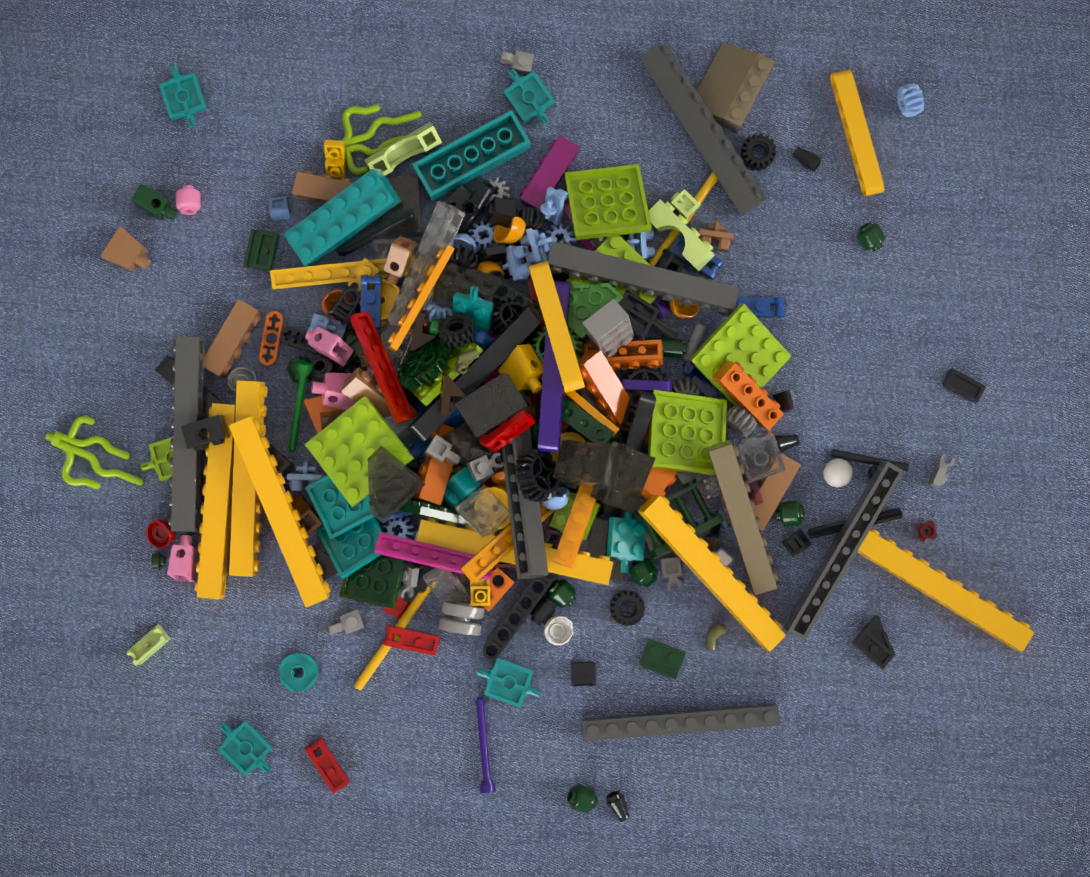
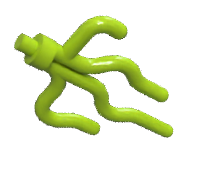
[323,104,422,175]
[46,416,144,489]

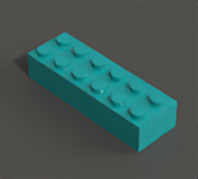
[412,110,531,202]
[284,168,401,266]

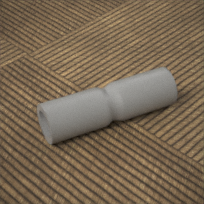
[681,324,706,363]

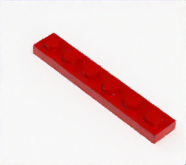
[350,312,415,424]

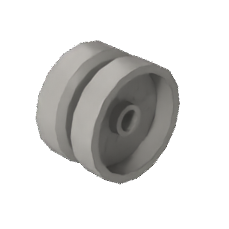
[438,601,485,636]

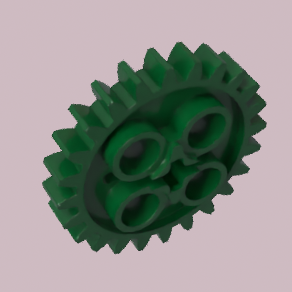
[396,336,453,390]

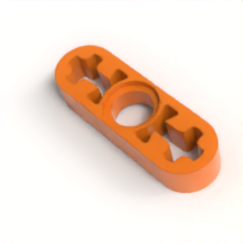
[259,311,285,366]

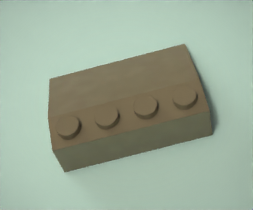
[697,43,775,134]

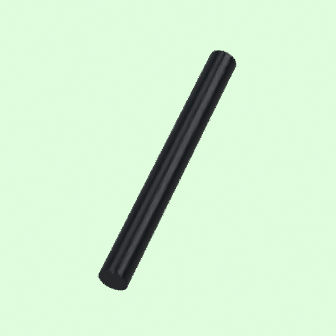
[831,449,909,471]

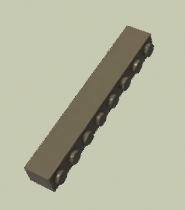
[707,440,779,595]

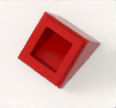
[382,596,409,619]

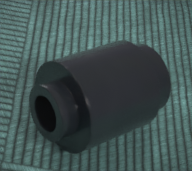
[530,596,557,626]

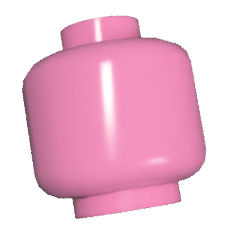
[176,185,201,215]

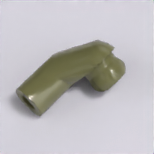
[455,348,479,374]
[707,624,727,650]

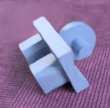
[540,187,568,226]
[520,228,553,264]
[626,229,655,259]
[502,246,532,281]
[308,313,347,339]
[287,461,325,491]

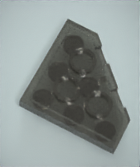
[368,445,425,523]

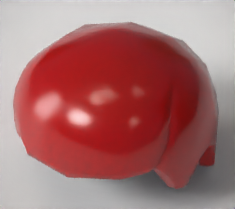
[146,519,175,549]

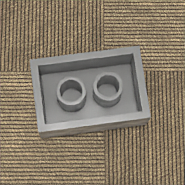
[583,299,634,358]

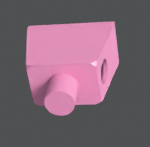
[305,327,354,367]
[311,373,355,410]
[167,535,198,582]

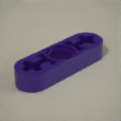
[619,379,672,392]

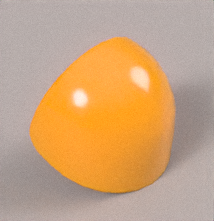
[493,217,526,244]
[472,261,505,290]

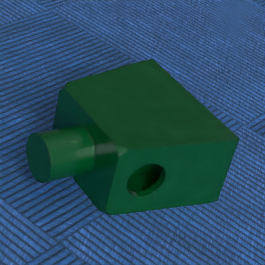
[131,183,178,221]

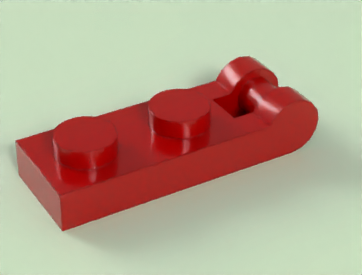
[480,409,536,452]
[382,624,440,655]
[304,736,351,794]

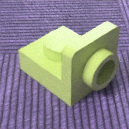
[671,189,701,220]

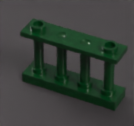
[540,397,616,456]
[632,479,725,558]

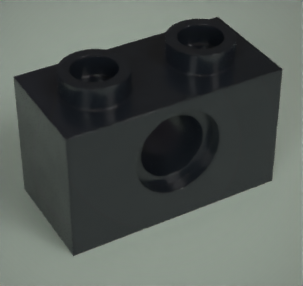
[181,415,230,451]

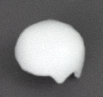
[823,458,853,488]
[544,615,573,645]

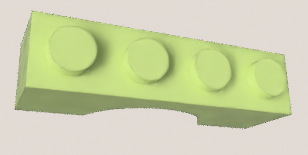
[364,123,442,175]
[649,199,715,271]

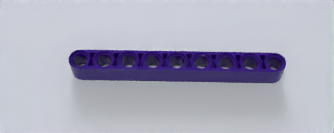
[538,281,570,452]

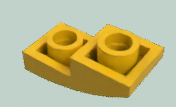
[324,140,346,178]
[470,578,490,606]

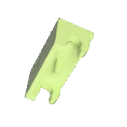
[126,624,171,666]

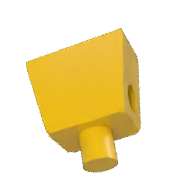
[498,344,543,394]

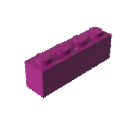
[519,135,579,210]

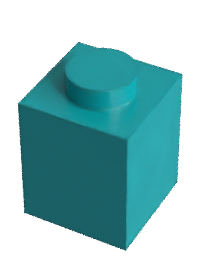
[447,466,481,501]

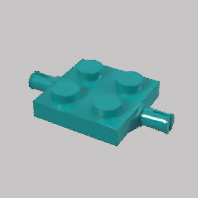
[159,65,207,128]
[503,69,555,125]
[452,286,493,334]
[607,506,646,573]
[477,657,541,708]
[217,720,274,777]

